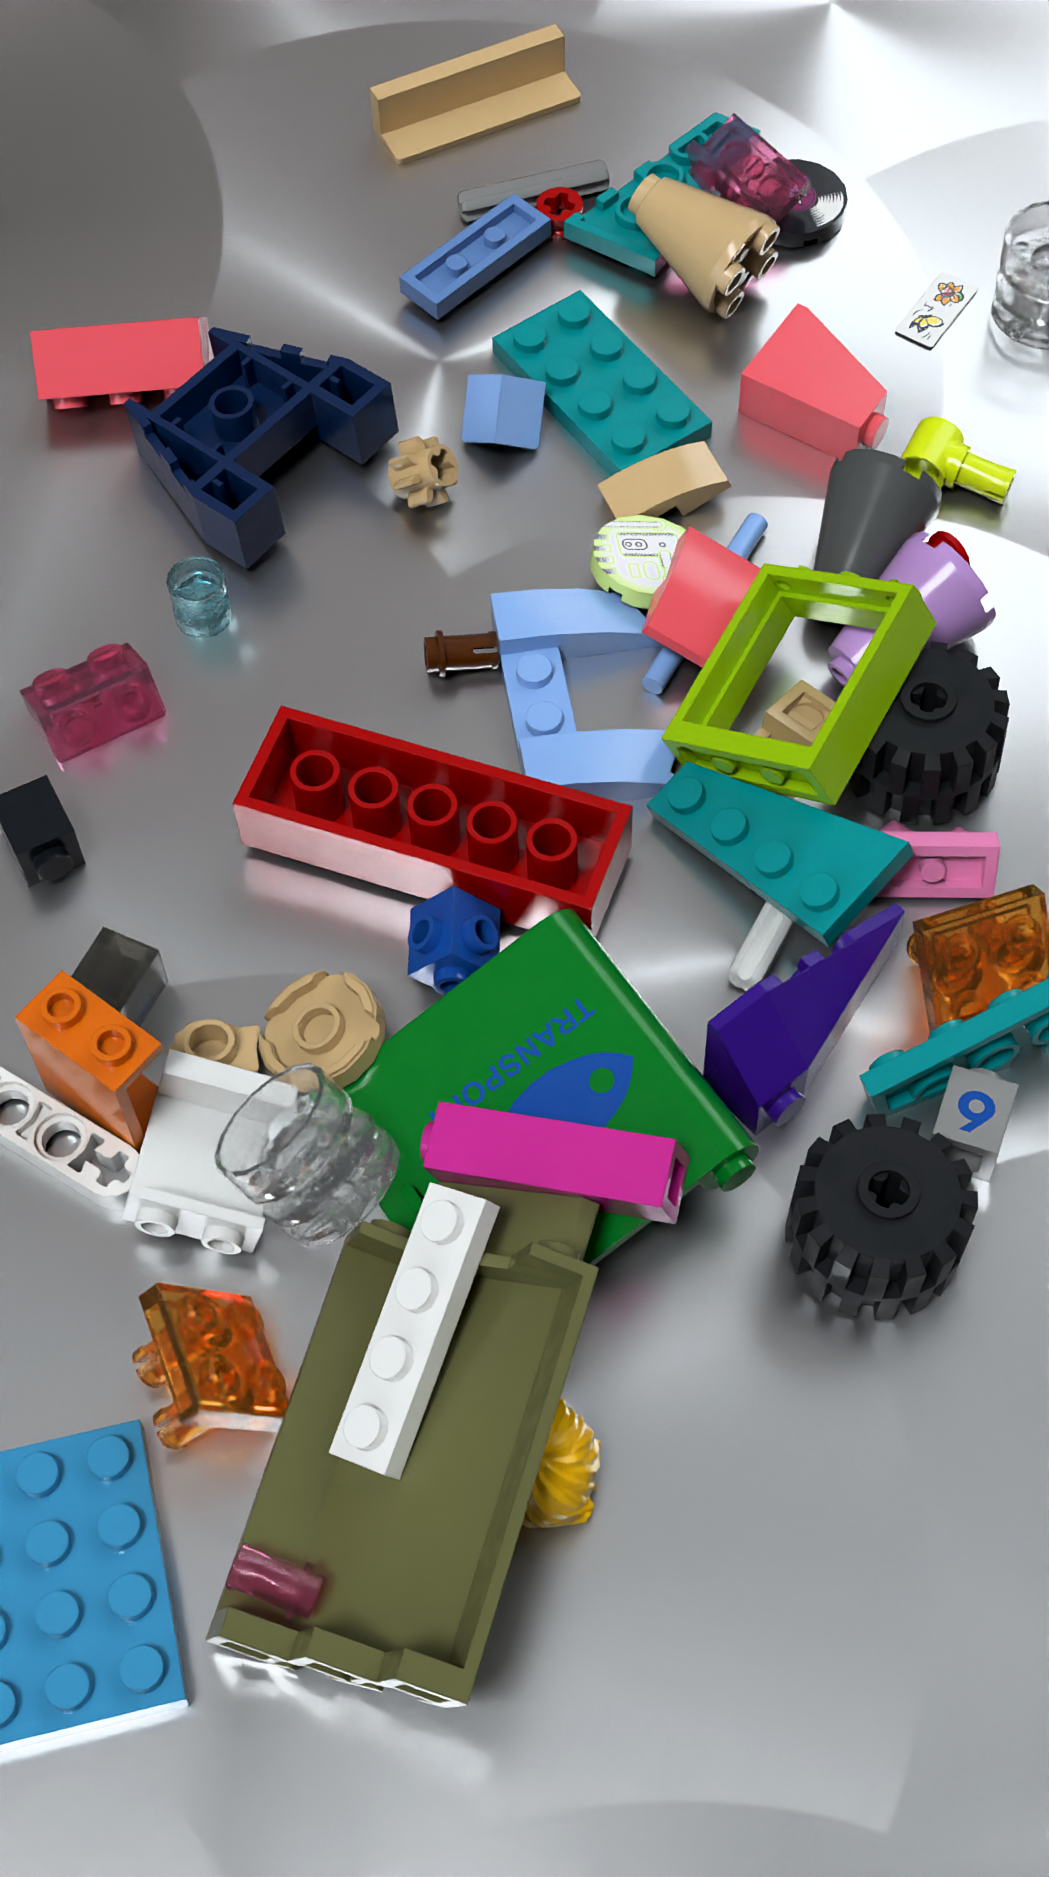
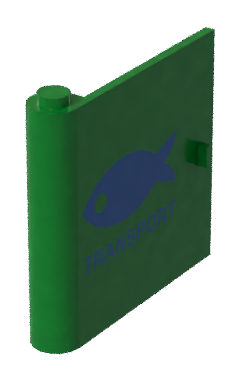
[309,909,759,1266]

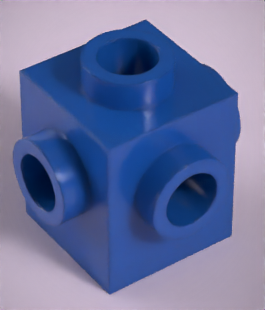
[408,886,501,995]

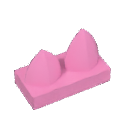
[875,819,1000,898]

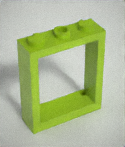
[661,563,937,806]

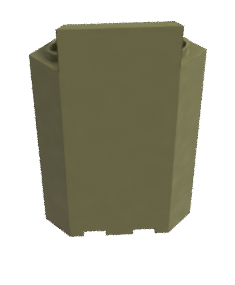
[205,1181,600,1708]

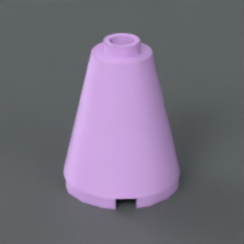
[828,531,996,687]

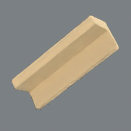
[369,24,581,165]

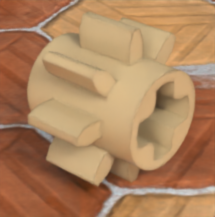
[388,436,458,508]

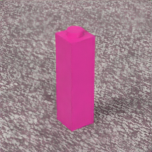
[420,1101,690,1224]

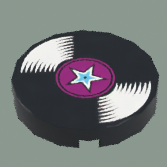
[742,159,848,248]

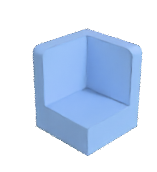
[461,374,546,450]

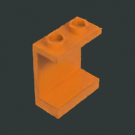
[15,970,164,1154]

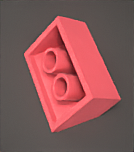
[30,316,209,409]

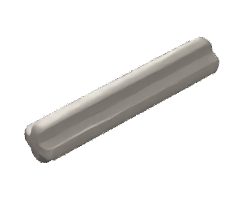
[457,160,610,223]

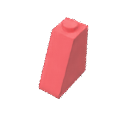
[738,303,889,460]

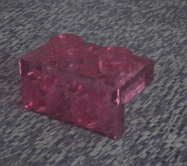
[686,113,812,224]
[20,643,166,763]

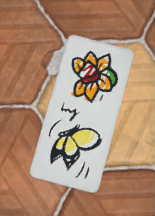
[895,272,978,347]

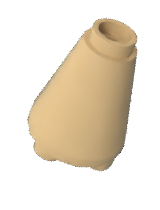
[628,174,780,319]

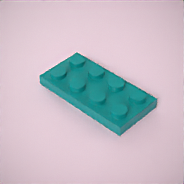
[492,290,712,476]

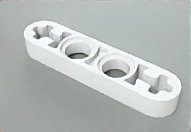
[0,1066,139,1210]

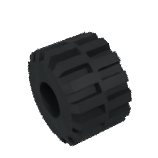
[849,641,1010,824]
[785,1114,978,1320]

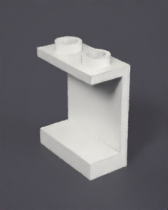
[121,1049,299,1254]

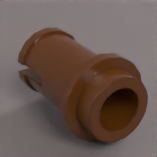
[424,630,499,678]

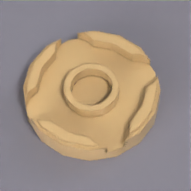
[259,971,386,1096]

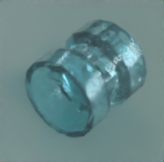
[166,556,233,638]

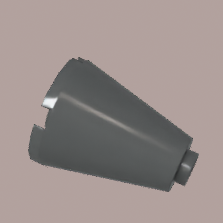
[813,449,943,579]

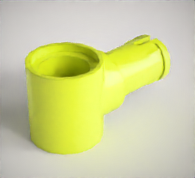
[900,417,1017,505]

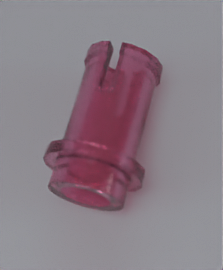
[225,1542,325,1621]

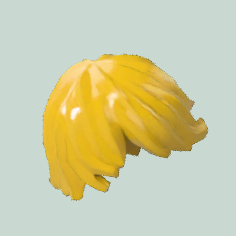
[522,1398,601,1528]

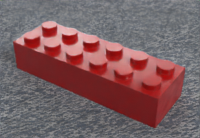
[232,705,633,937]

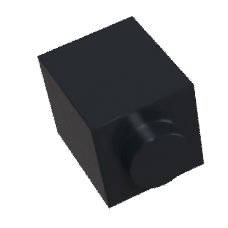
[0,775,85,888]

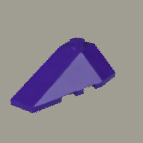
[703,903,905,1136]

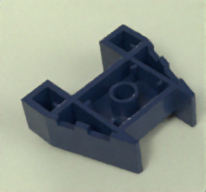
[124,327,399,569]

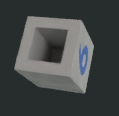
[931,1065,1019,1182]

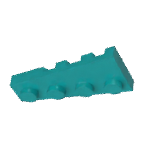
[563,112,761,276]
[646,761,914,947]
[859,974,1049,1117]

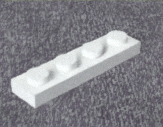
[328,1182,500,1480]

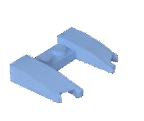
[490,588,675,802]

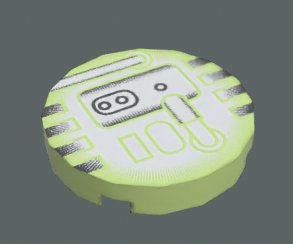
[590,515,686,609]

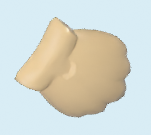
[166,1019,260,1073]

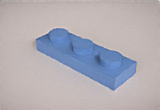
[399,193,551,320]

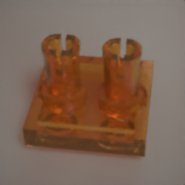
[906,884,1049,1033]
[132,1282,289,1451]

